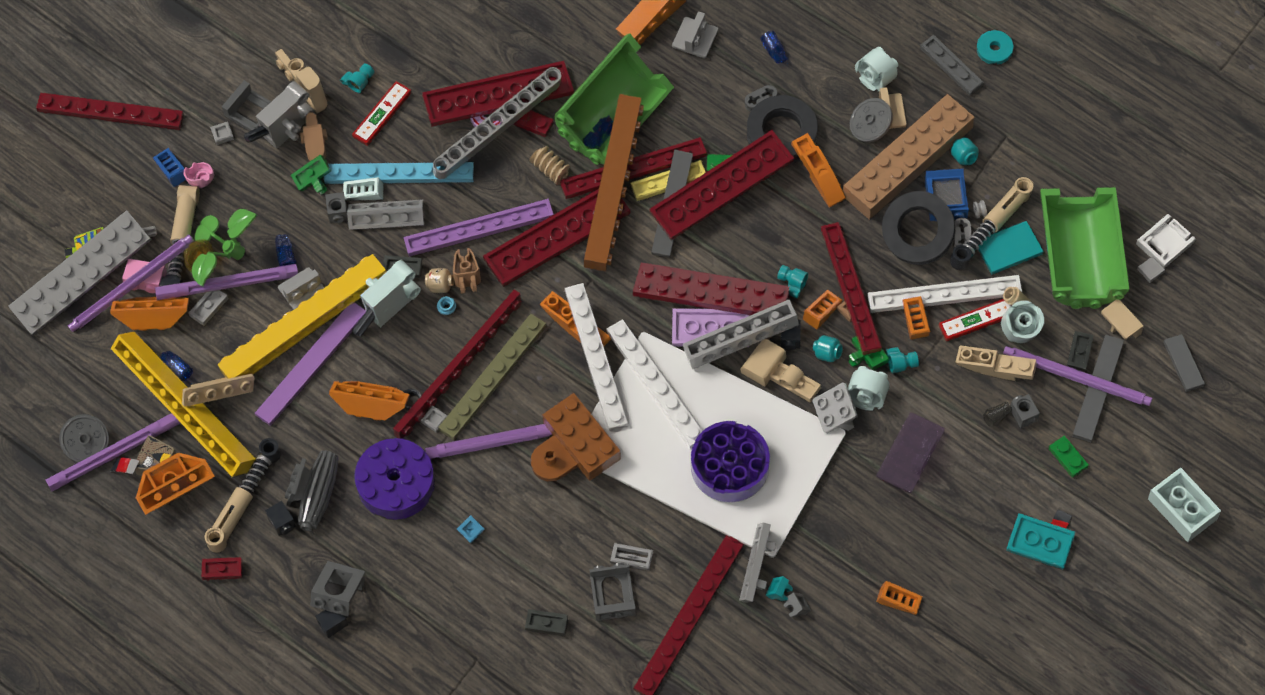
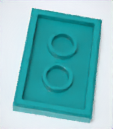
[978,221,1043,275]
[1006,513,1075,570]

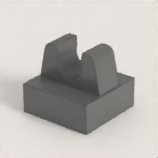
[784,592,811,617]

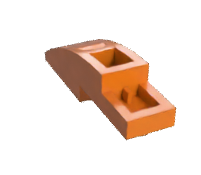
[791,133,845,208]
[540,291,611,347]

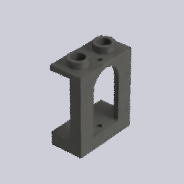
[222,80,271,131]
[310,561,365,616]
[589,563,636,621]

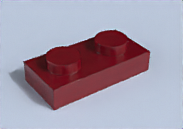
[513,110,554,138]
[201,557,243,580]

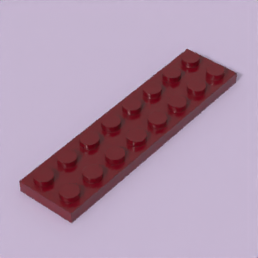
[422,61,574,127]
[649,130,794,240]
[483,189,630,287]
[633,262,790,315]

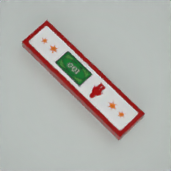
[352,81,411,146]
[939,299,1012,342]

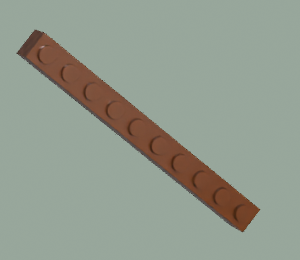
[584,94,644,271]

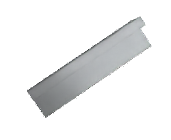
[347,200,424,230]

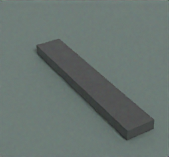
[651,150,693,258]
[1072,335,1124,443]

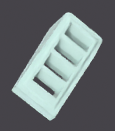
[343,177,383,200]

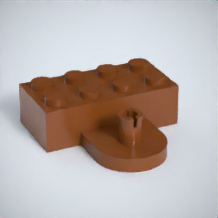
[531,393,621,481]

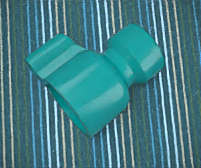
[340,63,375,93]
[777,265,809,299]
[885,347,919,373]

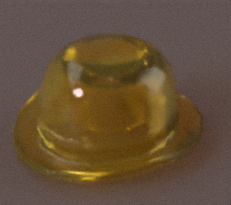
[184,239,214,273]

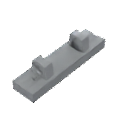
[739,522,776,603]

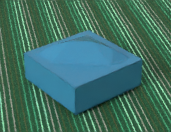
[457,515,485,543]

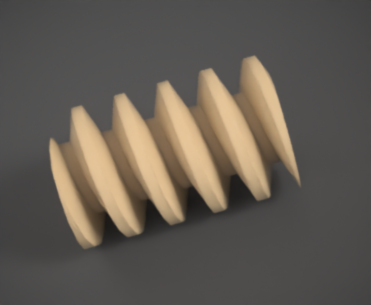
[529,146,570,185]

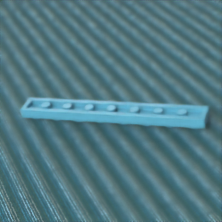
[324,162,474,184]

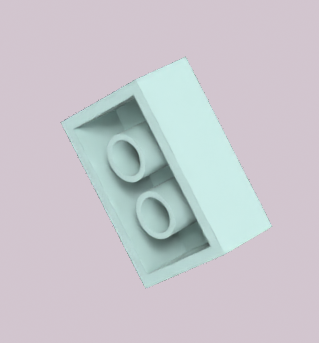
[1148,468,1221,542]

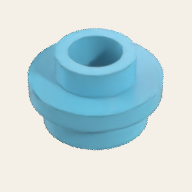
[437,296,456,315]

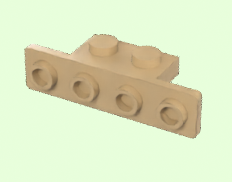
[182,374,254,407]

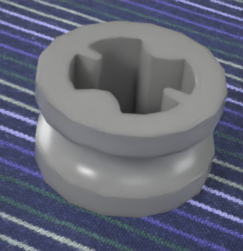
[973,200,987,218]

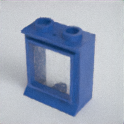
[925,169,969,221]

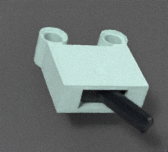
[353,260,421,337]

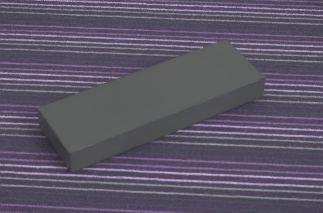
[1163,334,1205,392]

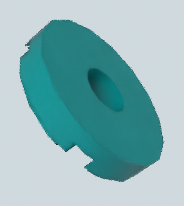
[977,30,1013,64]

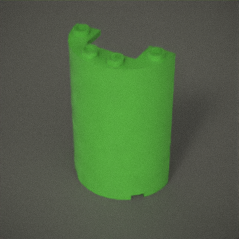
[555,33,674,165]
[1040,187,1129,309]

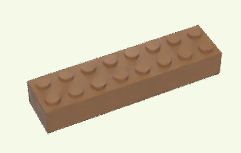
[843,94,974,220]

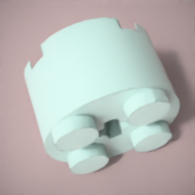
[855,47,898,91]
[1001,301,1044,343]
[848,366,890,411]

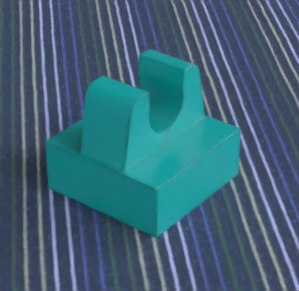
[765,576,793,601]

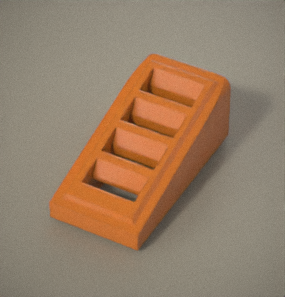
[803,290,842,329]
[902,296,930,339]
[876,581,923,615]

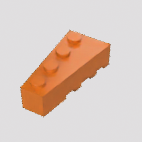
[616,0,686,45]

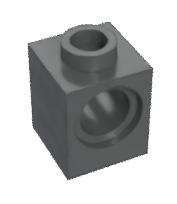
[325,192,348,223]
[1010,394,1040,429]

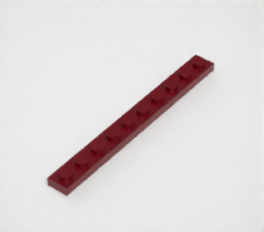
[393,289,521,439]
[633,535,744,695]

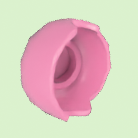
[184,162,214,188]

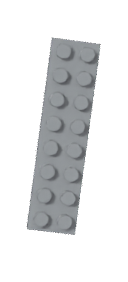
[8,210,151,336]

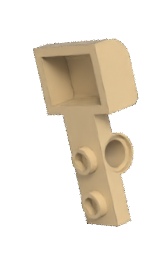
[275,49,328,114]
[741,339,821,403]

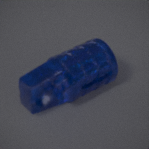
[760,31,788,63]
[275,234,296,266]
[160,351,193,381]

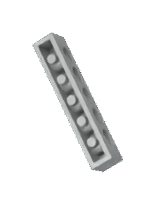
[683,300,799,369]

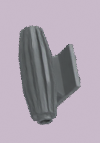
[284,450,339,531]

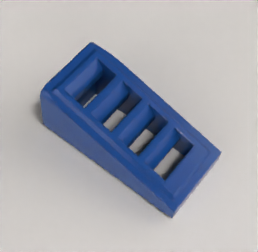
[153,148,186,187]

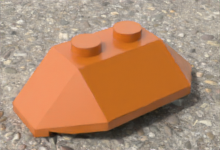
[110,297,189,331]
[329,381,409,421]
[136,453,215,515]

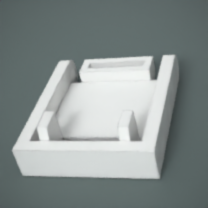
[1136,214,1196,268]

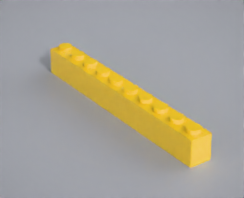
[217,254,387,379]
[111,332,255,477]

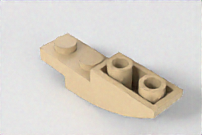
[955,346,1037,381]

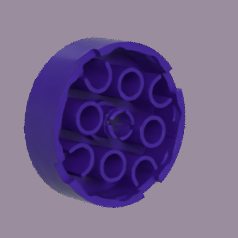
[691,421,770,502]
[355,438,435,520]

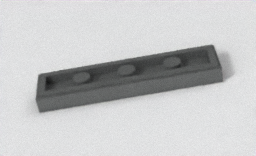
[920,35,984,96]

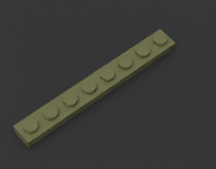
[438,314,546,440]

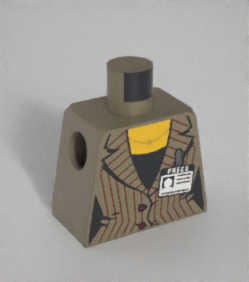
[135,435,176,476]

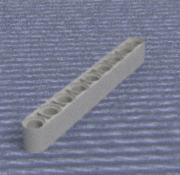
[433,67,561,179]

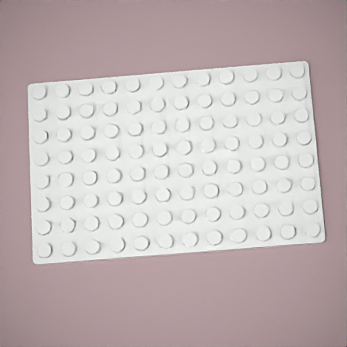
[591,332,845,558]

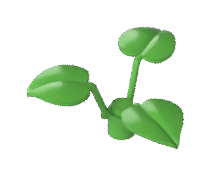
[192,209,257,287]

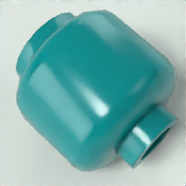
[951,138,979,165]
[813,335,843,362]

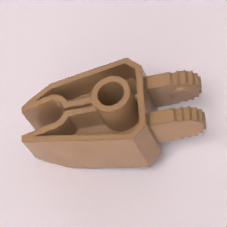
[300,112,328,161]
[453,248,481,294]

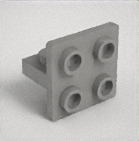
[672,11,718,58]
[278,267,324,310]
[812,383,857,433]

